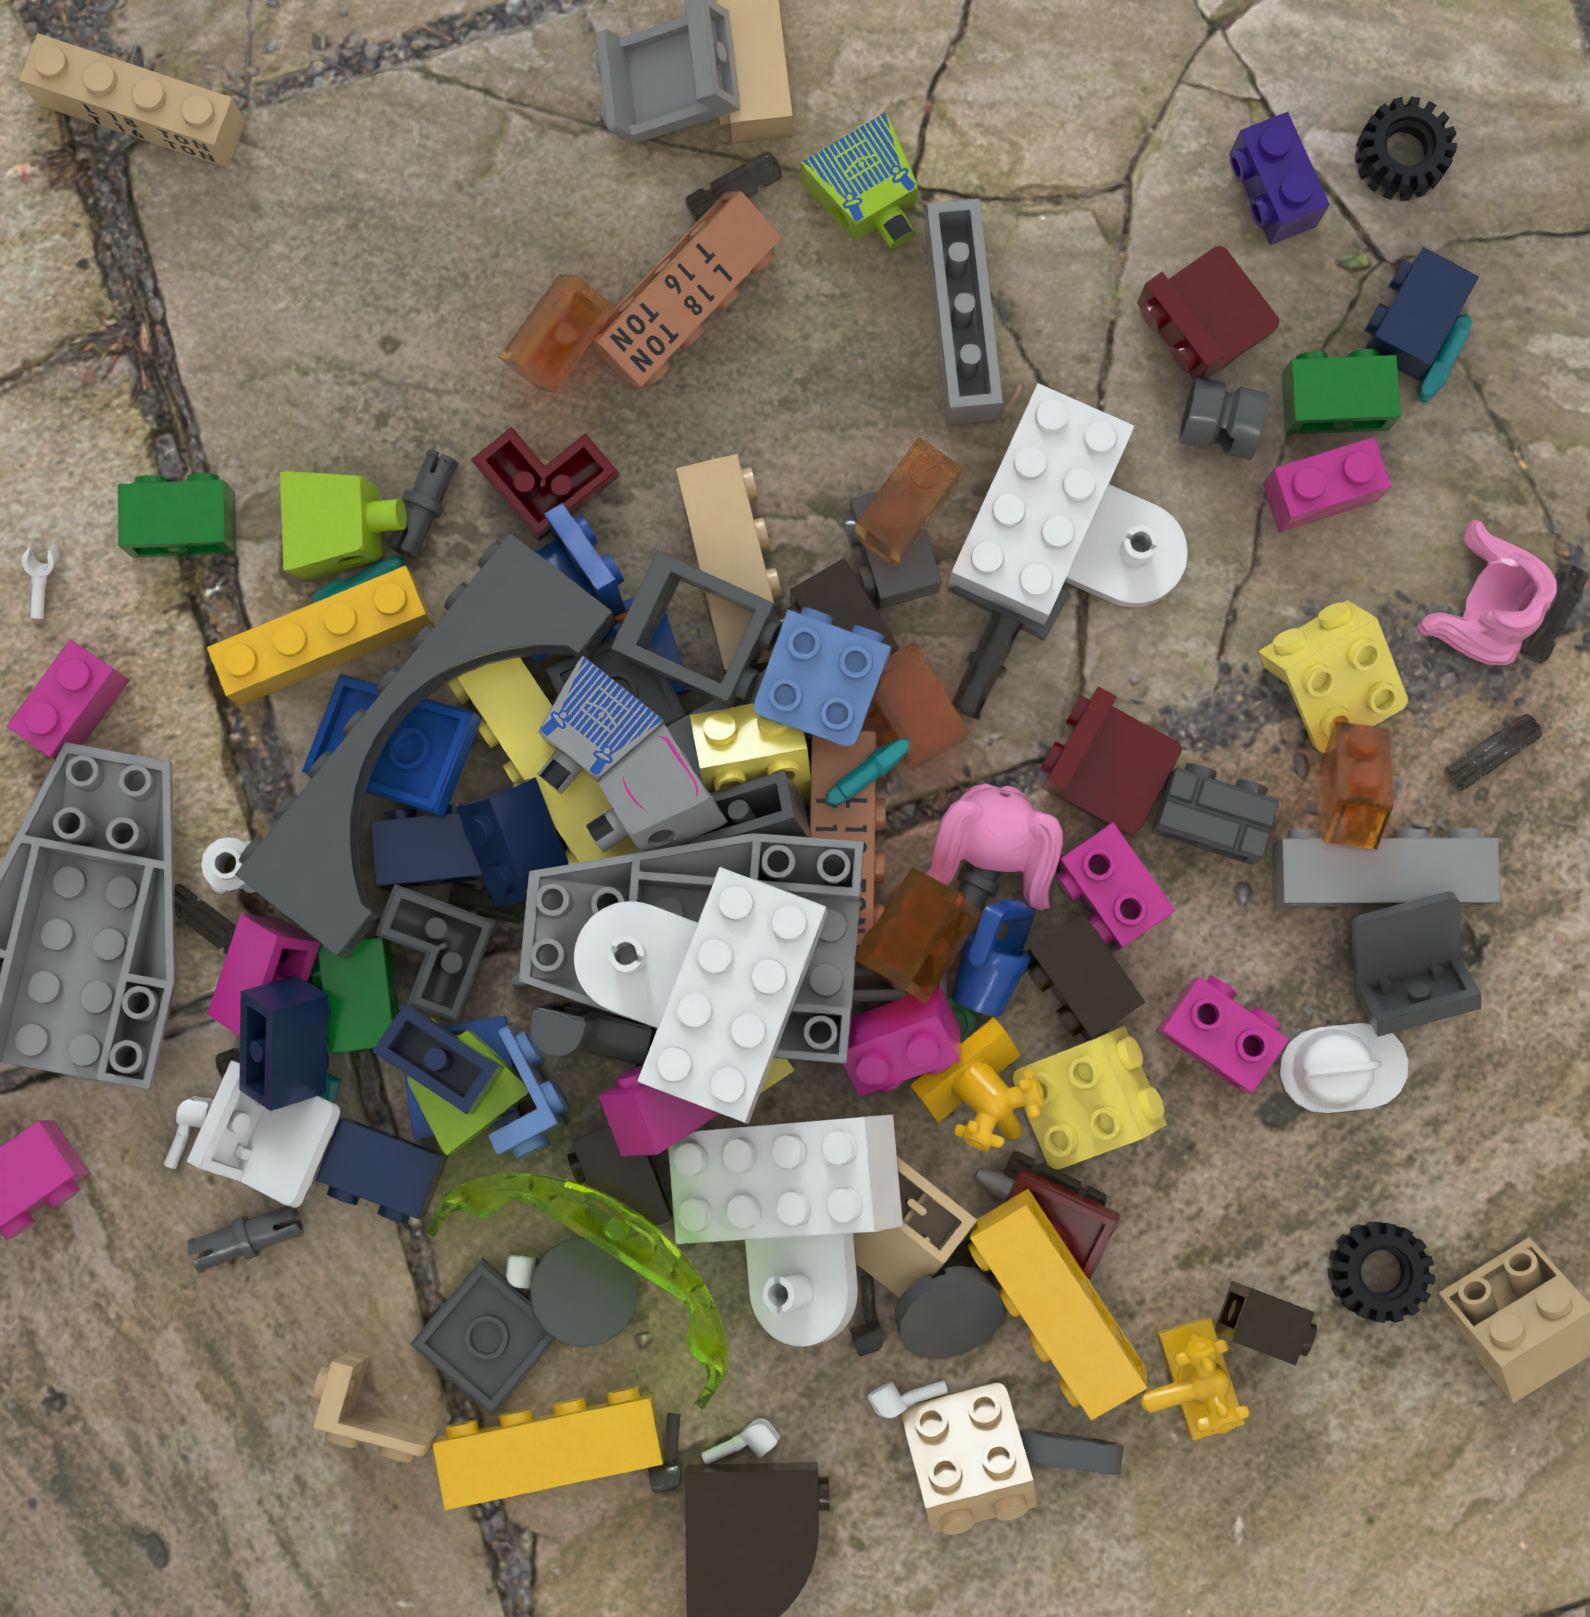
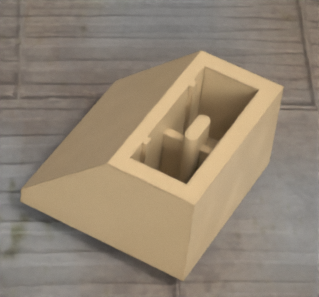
[853,1157,978,1298]
[1439,1237,1590,1403]

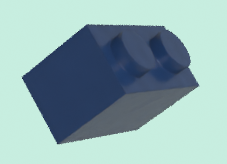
[1364,247,1479,380]
[456,777,569,908]
[371,804,483,890]
[239,975,331,1111]
[372,1004,504,1114]
[315,1118,449,1224]

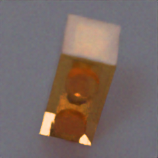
[498,274,616,393]
[854,436,963,568]
[867,641,969,771]
[1320,721,1394,850]
[853,867,983,1005]

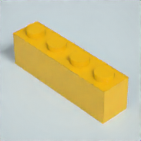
[207,565,435,706]
[968,1189,1148,1421]
[432,1386,665,1511]

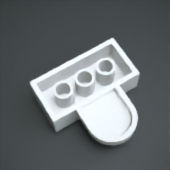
[947,383,1188,625]
[574,867,828,1124]
[668,1114,903,1347]

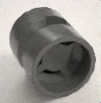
[1179,376,1269,460]

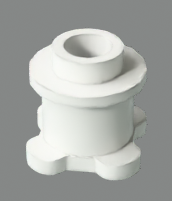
[201,837,256,895]

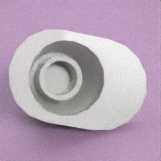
[1280,1023,1409,1113]

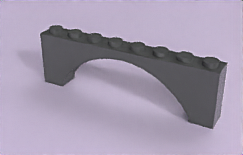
[235,533,616,959]

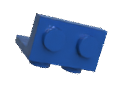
[529,503,626,661]

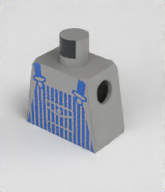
[537,656,665,794]

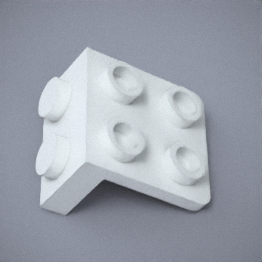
[187,1060,340,1208]

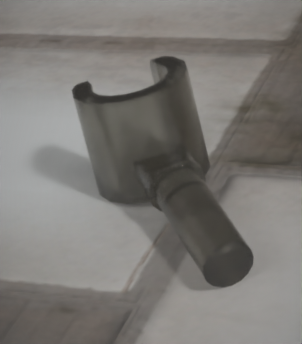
[849,1276,884,1356]
[648,1413,682,1493]

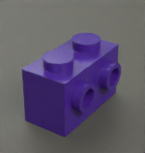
[1229,112,1330,245]

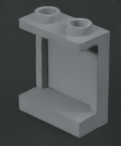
[595,0,740,144]

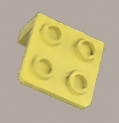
[1258,600,1408,753]
[690,703,811,807]
[1013,1025,1167,1170]

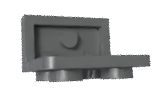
[1351,891,1481,1037]

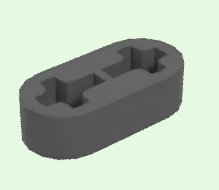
[1020,1429,1124,1475]

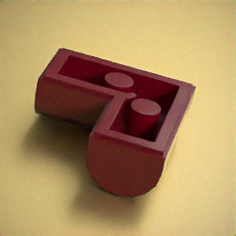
[471,427,620,541]

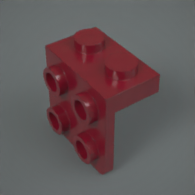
[1137,246,1279,379]
[1040,686,1182,835]

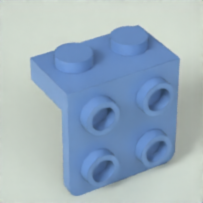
[754,607,891,747]
[488,1025,570,1159]

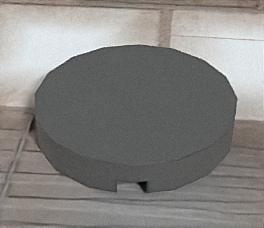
[528,1236,639,1348]
[895,1266,1004,1359]

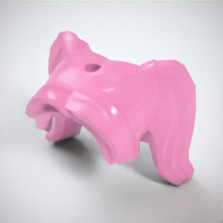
[1417,520,1557,665]
[920,784,1063,911]

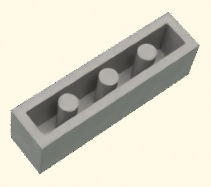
[924,199,1003,425]
[1273,828,1501,907]

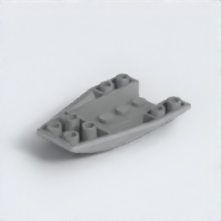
[0,742,176,1090]
[519,833,864,1064]

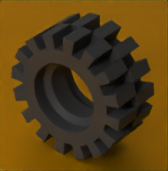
[1355,96,1457,201]
[1327,1221,1435,1323]

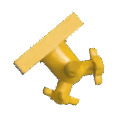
[910,1017,1044,1152]
[1141,1316,1250,1441]

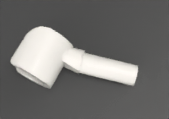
[21,542,60,619]
[164,1096,213,1169]
[505,1255,537,1289]
[867,1380,948,1418]
[701,1418,780,1465]

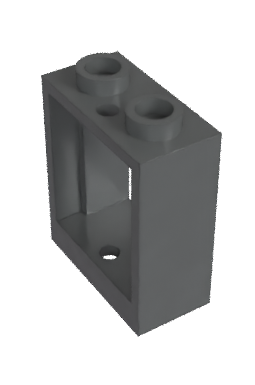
[611,551,783,707]

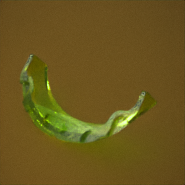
[425,1173,728,1410]

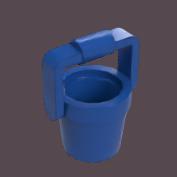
[952,899,1035,1016]

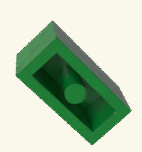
[1281,349,1401,435]
[118,473,236,558]
[311,937,399,1055]

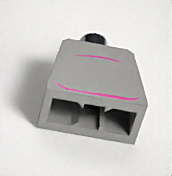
[586,724,728,852]

